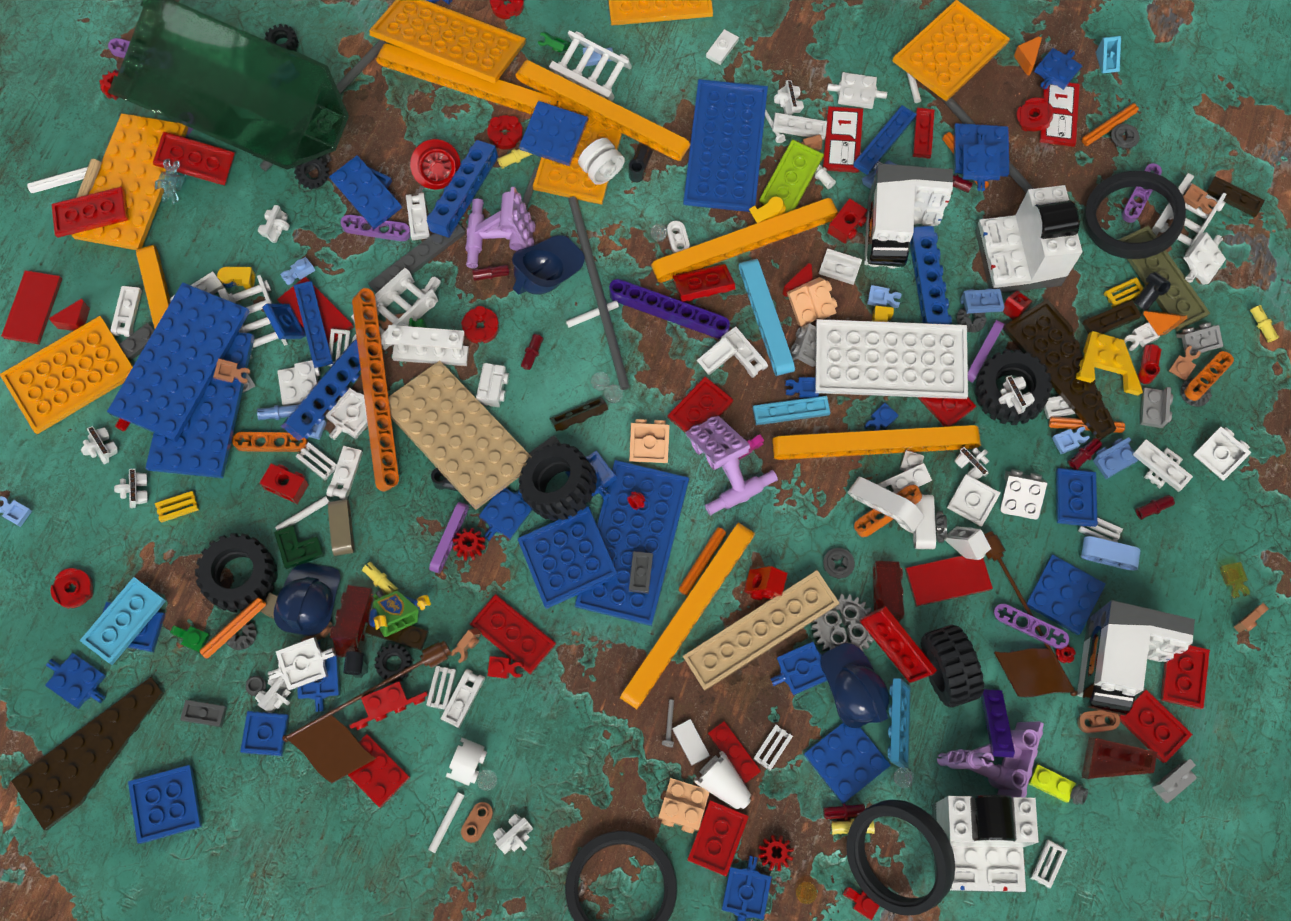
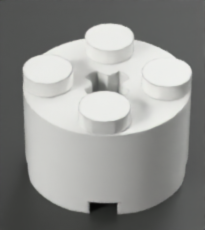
[446,738,487,786]

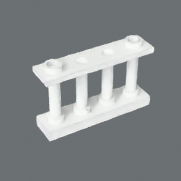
[549,30,632,102]
[1152,173,1227,255]
[351,268,438,350]
[218,275,288,359]
[386,325,469,366]

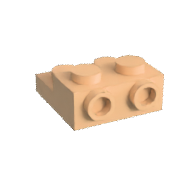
[787,277,837,327]
[629,419,669,463]
[658,778,710,834]

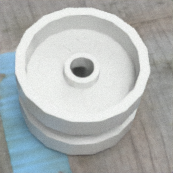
[578,138,625,185]

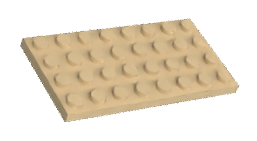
[388,361,532,510]

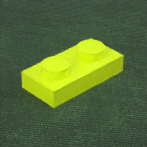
[1028,764,1076,803]

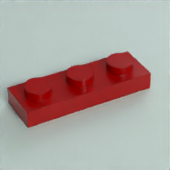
[913,108,935,159]
[708,721,761,784]

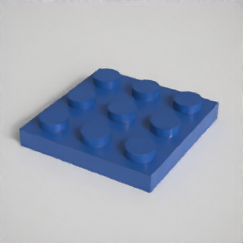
[519,101,588,166]
[954,123,1009,177]
[1026,555,1106,635]
[803,723,891,804]
[128,765,202,844]

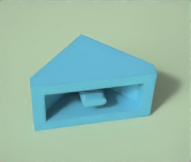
[1096,36,1121,73]

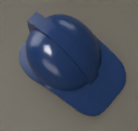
[512,235,585,295]
[274,563,341,636]
[820,643,890,728]

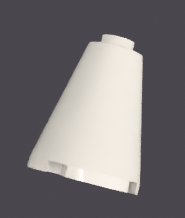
[694,751,751,809]

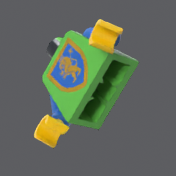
[369,590,431,637]

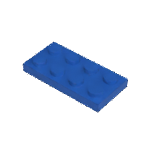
[329,155,402,229]

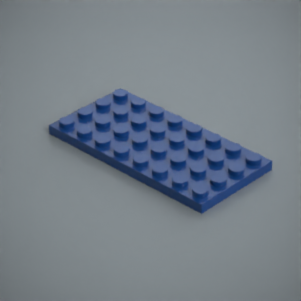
[683,79,768,212]
[107,282,250,442]
[145,332,254,478]
[575,460,689,626]

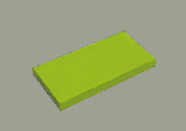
[759,139,824,213]

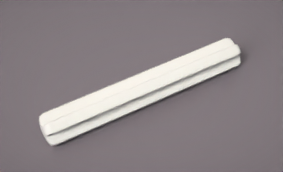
[27,167,88,193]

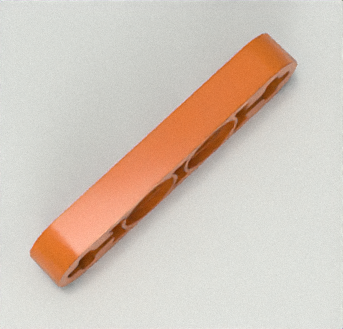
[1184,351,1234,401]
[232,432,308,452]
[854,485,922,537]

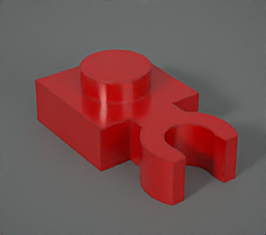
[487,656,524,679]

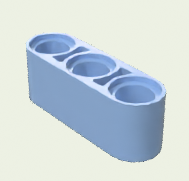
[1081,536,1141,570]

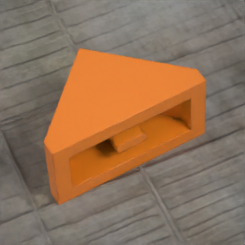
[1014,37,1042,76]
[1143,311,1187,336]

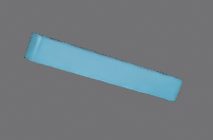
[739,258,795,376]

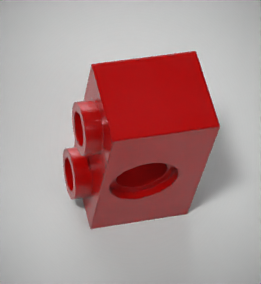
[827,198,868,244]
[260,463,309,505]
[744,566,788,600]

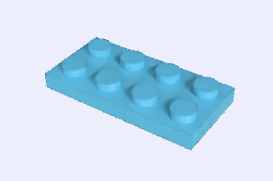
[79,577,166,665]

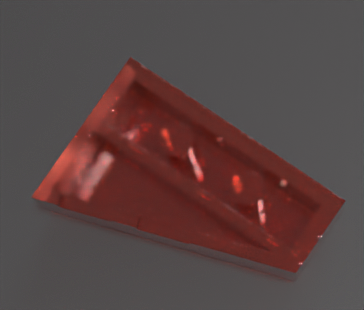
[873,561,905,622]
[330,585,373,658]
[1082,737,1158,779]

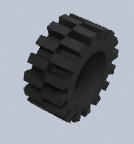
[264,24,299,58]
[294,155,329,190]
[374,644,413,683]

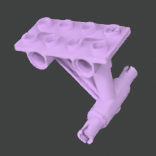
[465,187,535,268]
[685,416,778,516]
[937,721,1044,802]

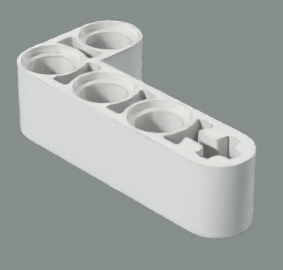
[847,477,924,533]

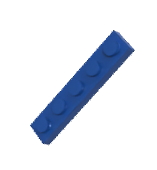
[853,105,917,175]
[294,281,333,368]

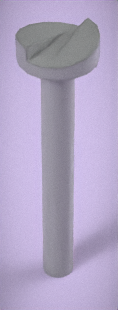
[662,699,674,748]

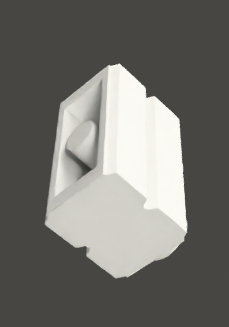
[476,363,509,407]

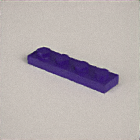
[981,689,1015,758]

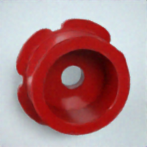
[627,491,645,510]
[1056,645,1076,663]

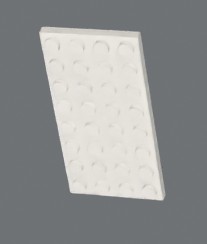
[815,319,968,399]

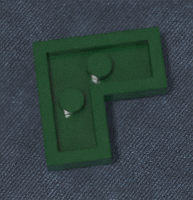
[274,525,324,569]

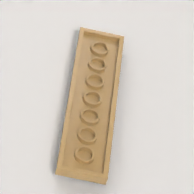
[683,570,840,691]

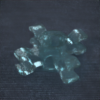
[155,159,186,204]

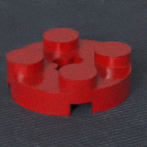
[490,0,524,19]
[1017,97,1054,132]
[487,115,523,150]
[461,306,499,344]
[50,568,93,609]

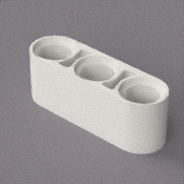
[913,494,936,549]

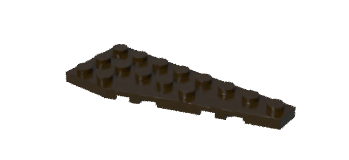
[1003,299,1116,441]
[11,677,164,831]

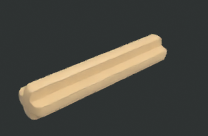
[76,159,101,198]

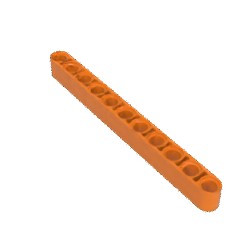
[352,288,399,492]

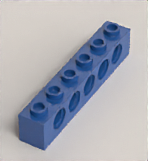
[427,140,498,238]
[910,226,952,325]
[281,339,373,441]

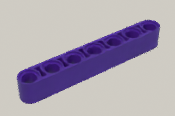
[609,279,730,339]

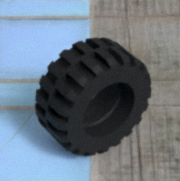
[975,349,1052,425]
[519,443,597,521]
[195,533,277,613]
[920,625,984,708]

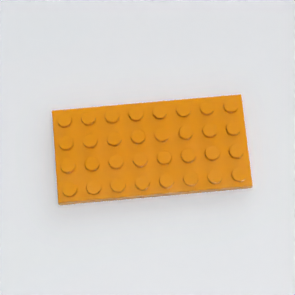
[369,0,526,84]
[71,113,188,250]

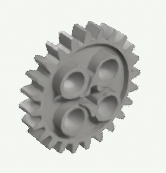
[811,594,874,651]

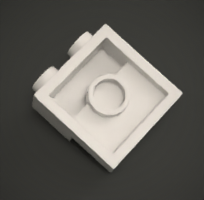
[277,360,321,406]
[1193,427,1251,481]

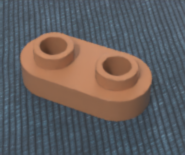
[1077,709,1120,733]
[461,802,493,843]

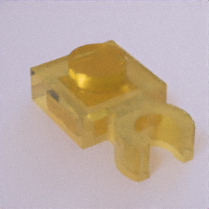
[1220,562,1250,599]

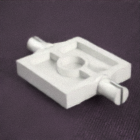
[827,72,887,109]
[1184,232,1226,285]
[326,388,379,440]
[268,637,336,690]

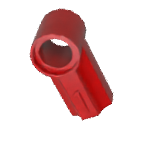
[1137,344,1162,384]

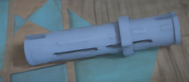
[257,403,316,420]

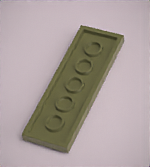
[1119,225,1210,331]

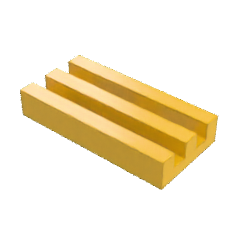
[1104,277,1143,308]
[155,491,199,523]

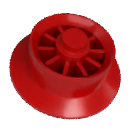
[410,139,461,190]

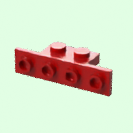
[349,681,428,730]

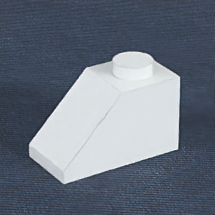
[944,526,991,560]

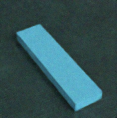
[752,396,830,425]

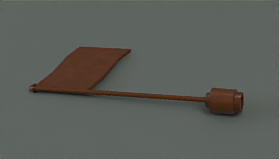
[984,531,1078,697]
[282,640,452,783]

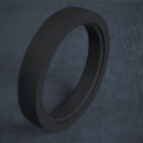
[1085,171,1186,259]
[846,799,955,916]
[565,831,677,921]

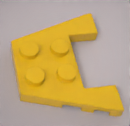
[1076,331,1143,396]

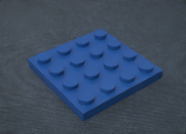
[518,506,618,609]

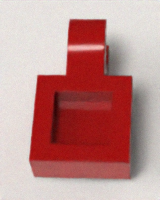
[842,887,880,920]

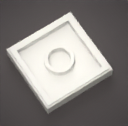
[947,474,1000,527]

